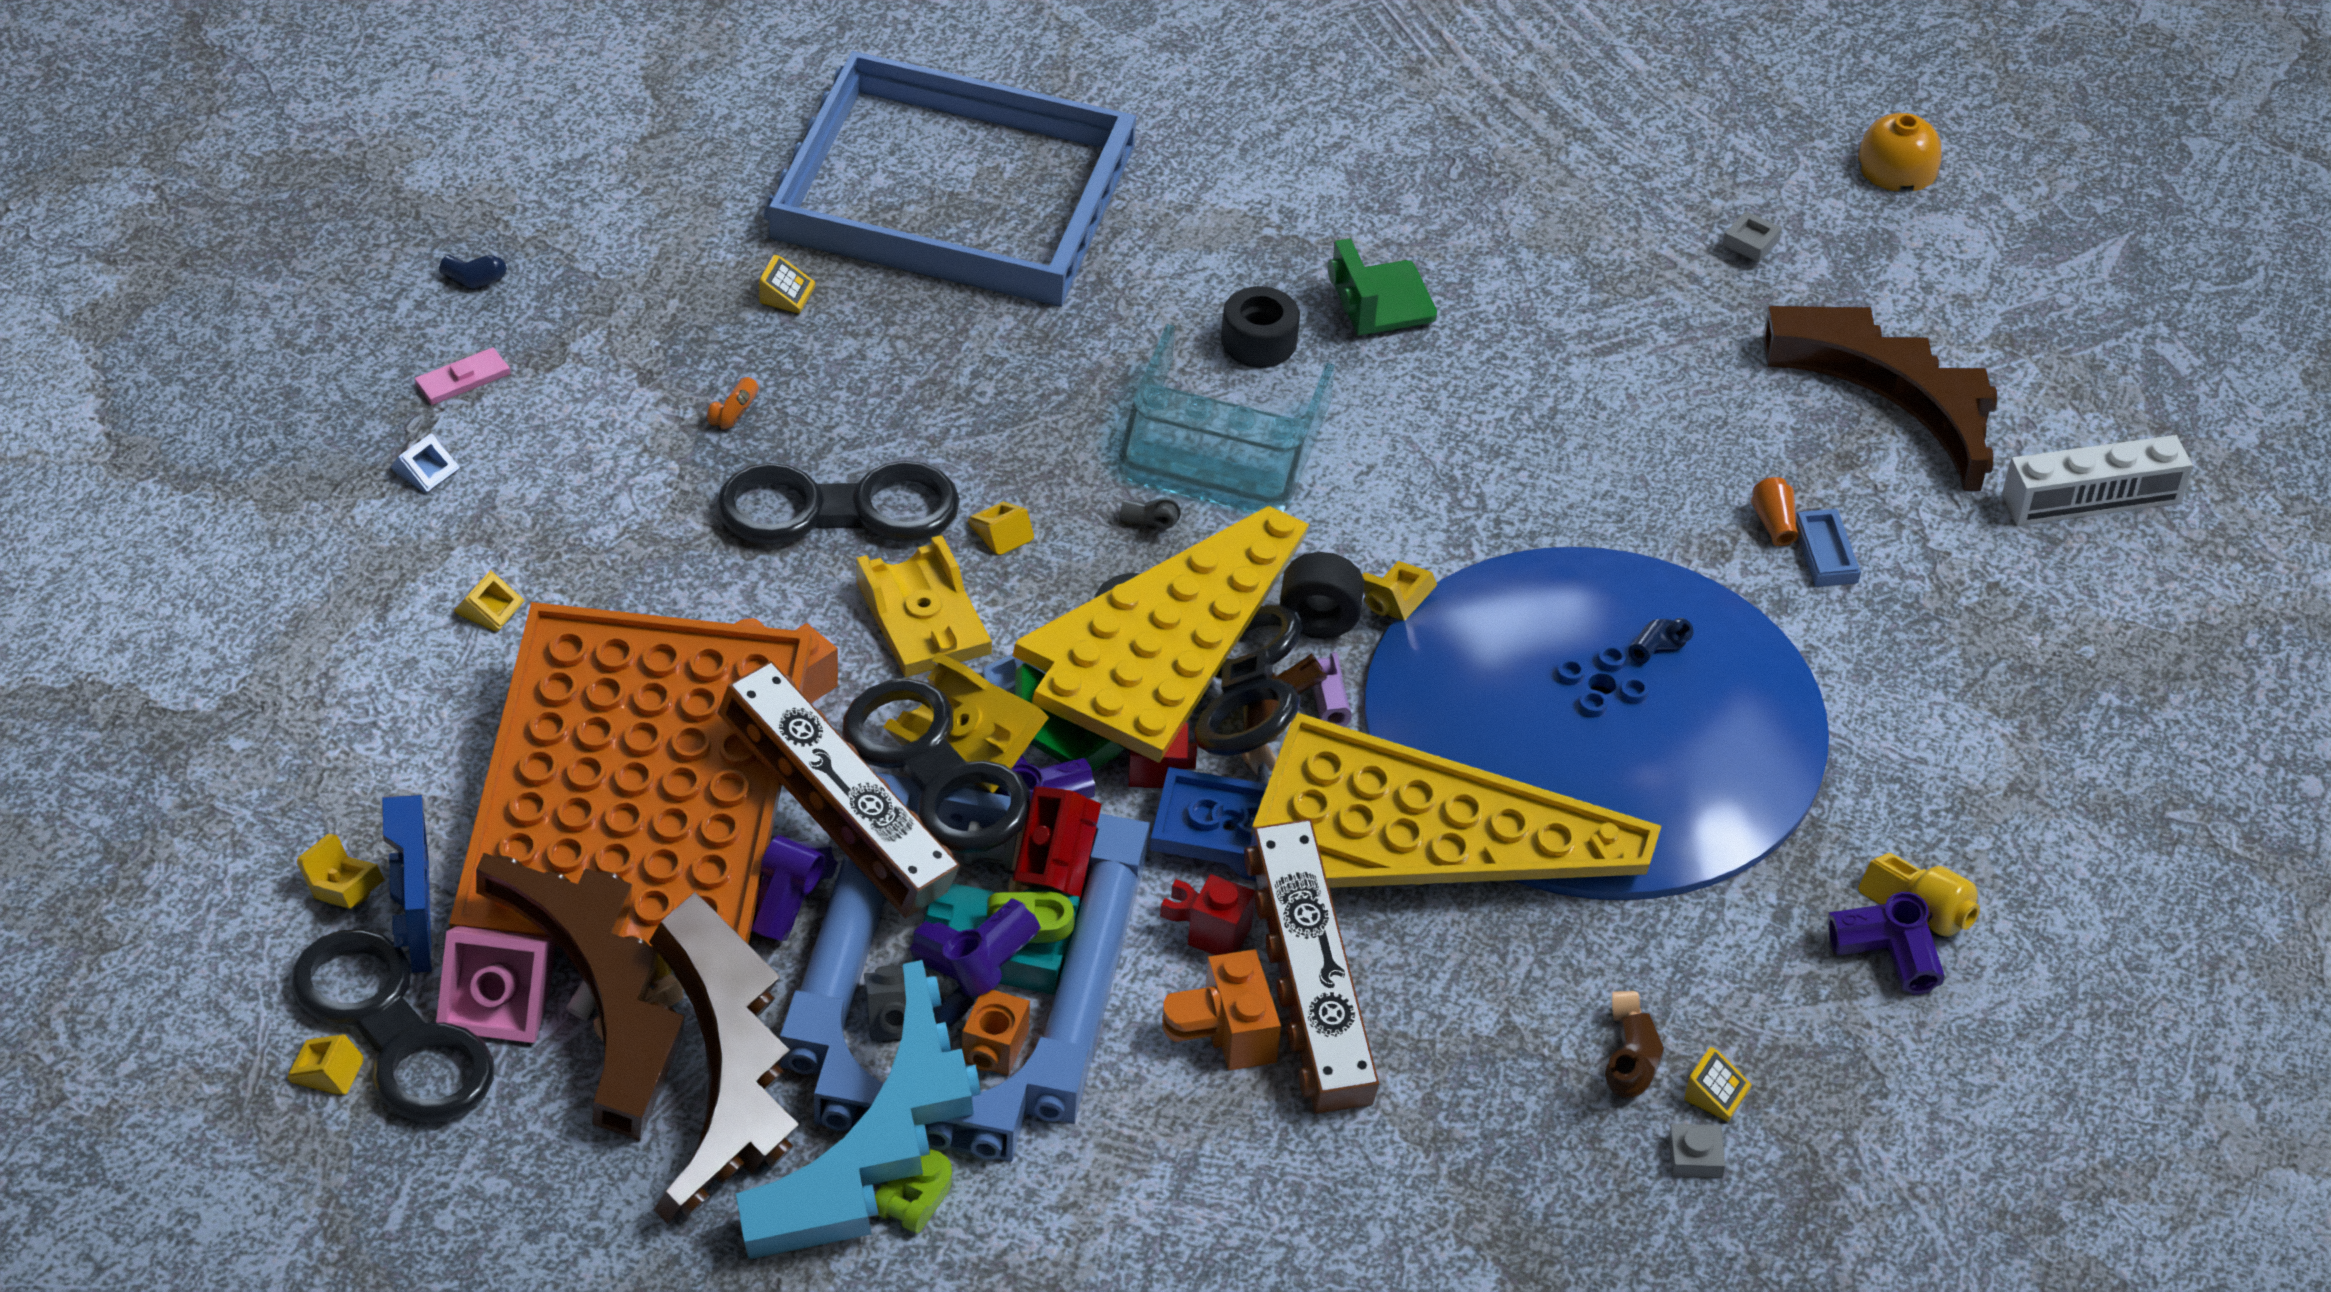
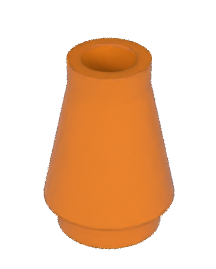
[1751,477,1799,546]

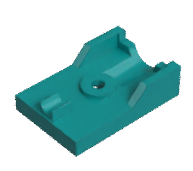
[912,883,1080,995]

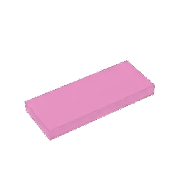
[415,347,510,405]

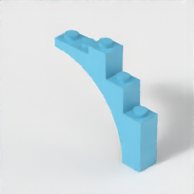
[735,960,981,1259]

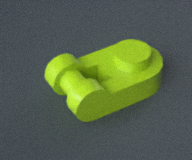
[986,892,1075,943]
[875,1149,952,1234]

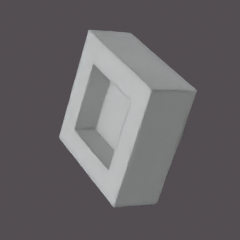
[1723,211,1782,263]
[1669,1124,1725,1178]

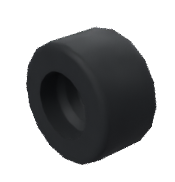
[1221,286,1300,367]
[1279,552,1365,639]

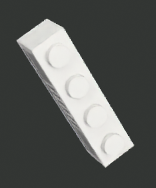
[2002,435,2193,526]

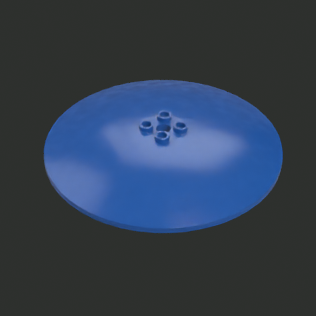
[1364,547,1829,900]

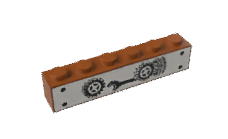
[717,661,960,919]
[1244,819,1379,1114]

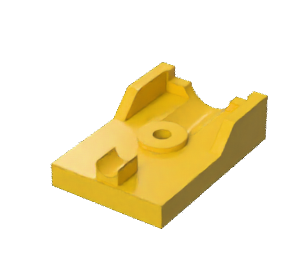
[856,535,992,678]
[883,652,1049,794]

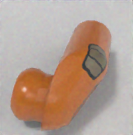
[707,377,759,430]

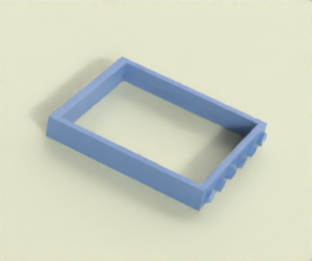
[764,51,1136,307]

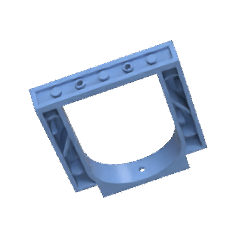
[780,771,1150,1162]

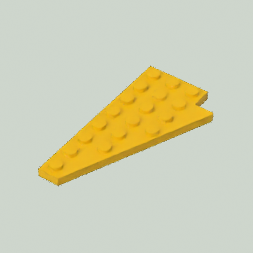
[1012,506,1309,763]
[1251,712,1662,888]

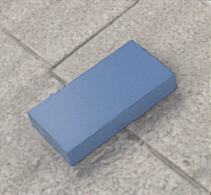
[1795,509,1861,587]

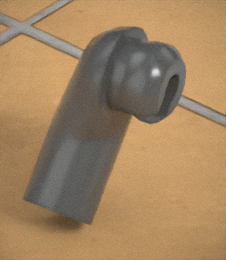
[1119,497,1181,529]

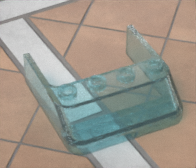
[1118,324,1335,513]

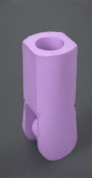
[1306,652,1352,727]

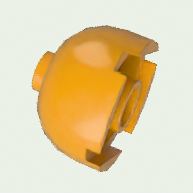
[1858,113,1942,192]

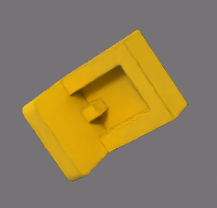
[1362,561,1437,621]
[297,833,385,909]

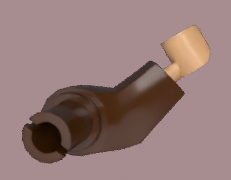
[1242,653,1327,775]
[1605,991,1664,1098]

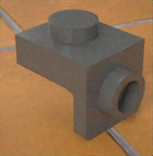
[864,965,906,1040]

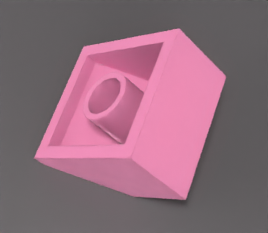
[436,926,556,1043]

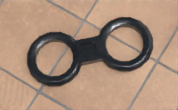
[716,460,960,545]
[1194,605,1303,756]
[842,678,1031,854]
[291,929,494,1122]

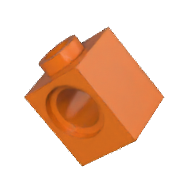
[962,990,1030,1076]

